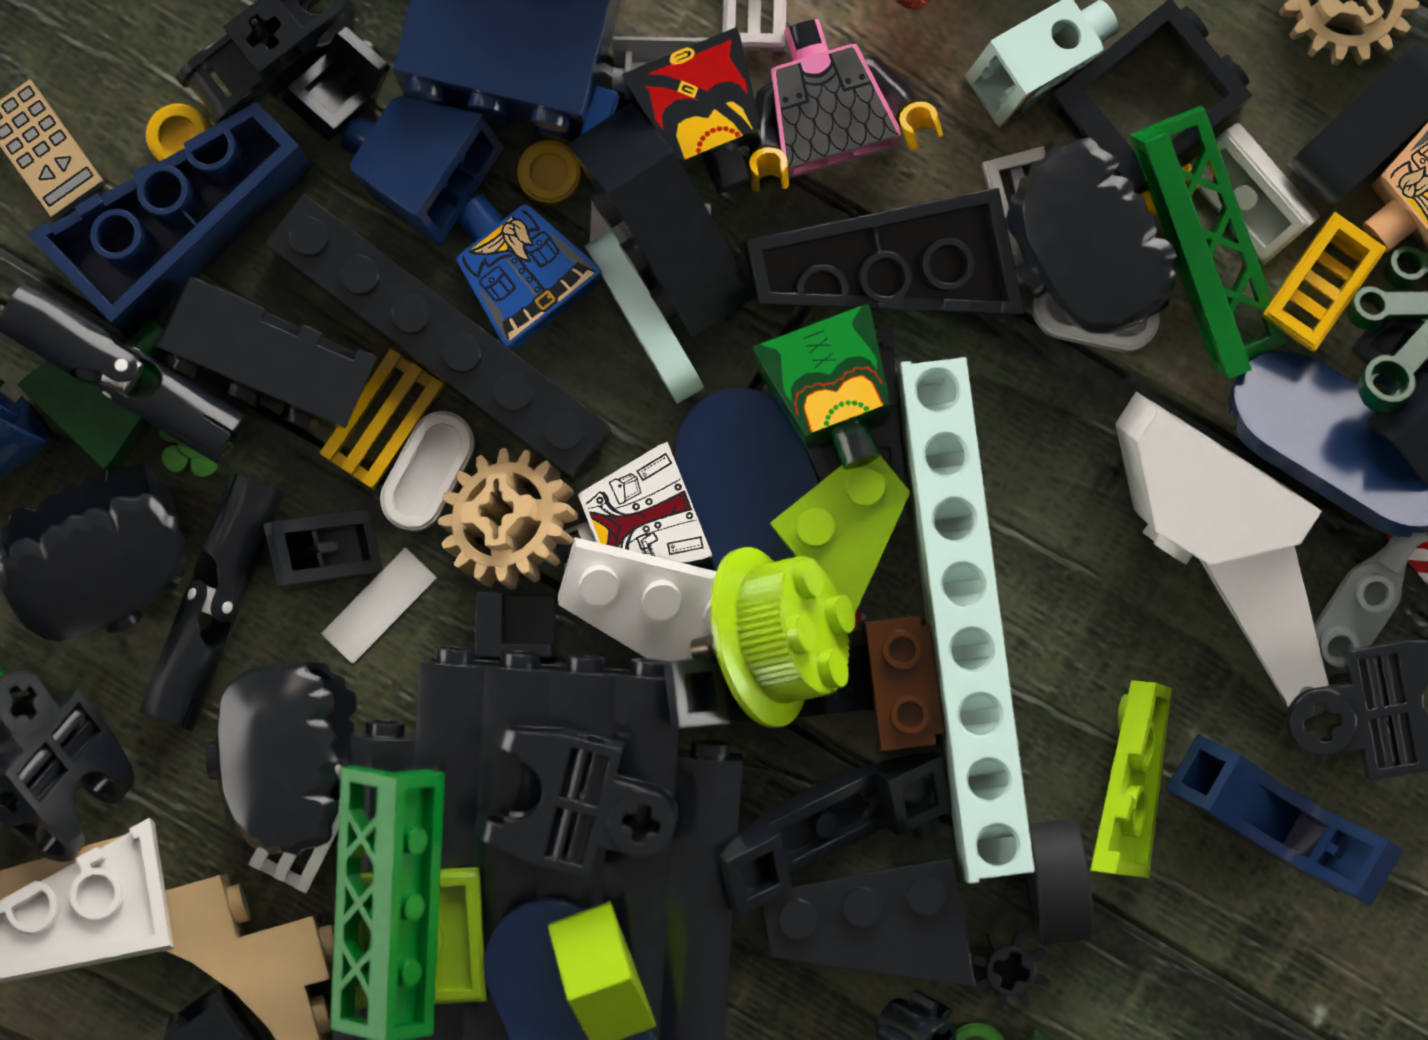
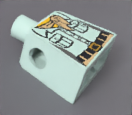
[965,0,1119,128]

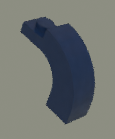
[1166,734,1403,907]

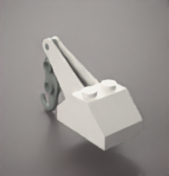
[1115,392,1428,717]

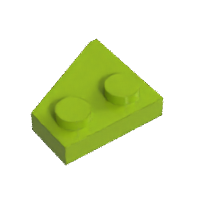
[770,455,911,613]

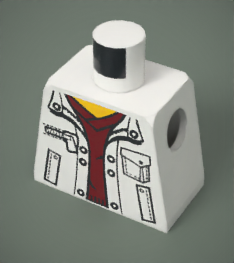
[556,442,712,569]

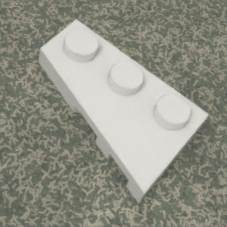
[558,537,717,662]
[0,818,174,983]

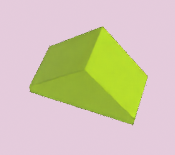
[548,901,656,1040]

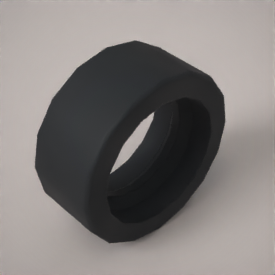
[1025,818,1093,945]

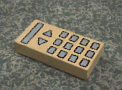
[0,79,106,220]

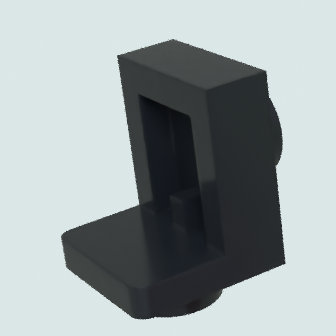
[282,26,390,141]

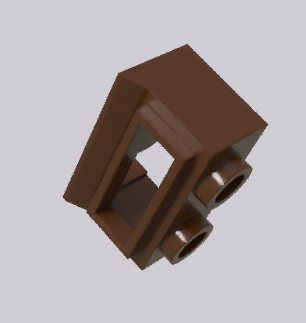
[862,616,944,752]

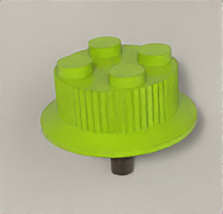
[690,547,855,728]

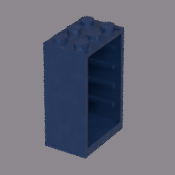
[393,0,621,144]

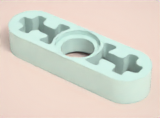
[584,230,704,404]

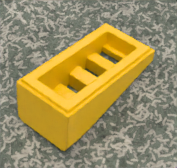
[1261,212,1387,352]

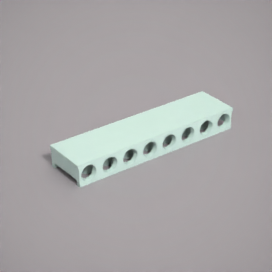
[896,357,1034,883]

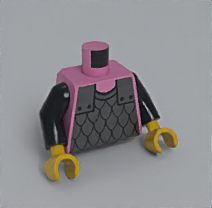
[748,19,943,192]

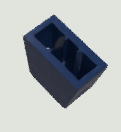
[342,96,504,246]

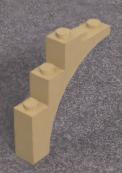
[0,835,334,1040]

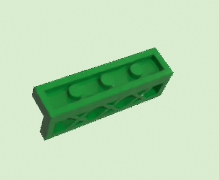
[1129,106,1287,379]
[330,766,445,1040]

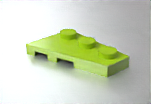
[1090,680,1172,878]

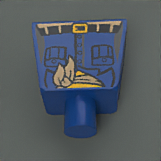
[456,193,604,352]

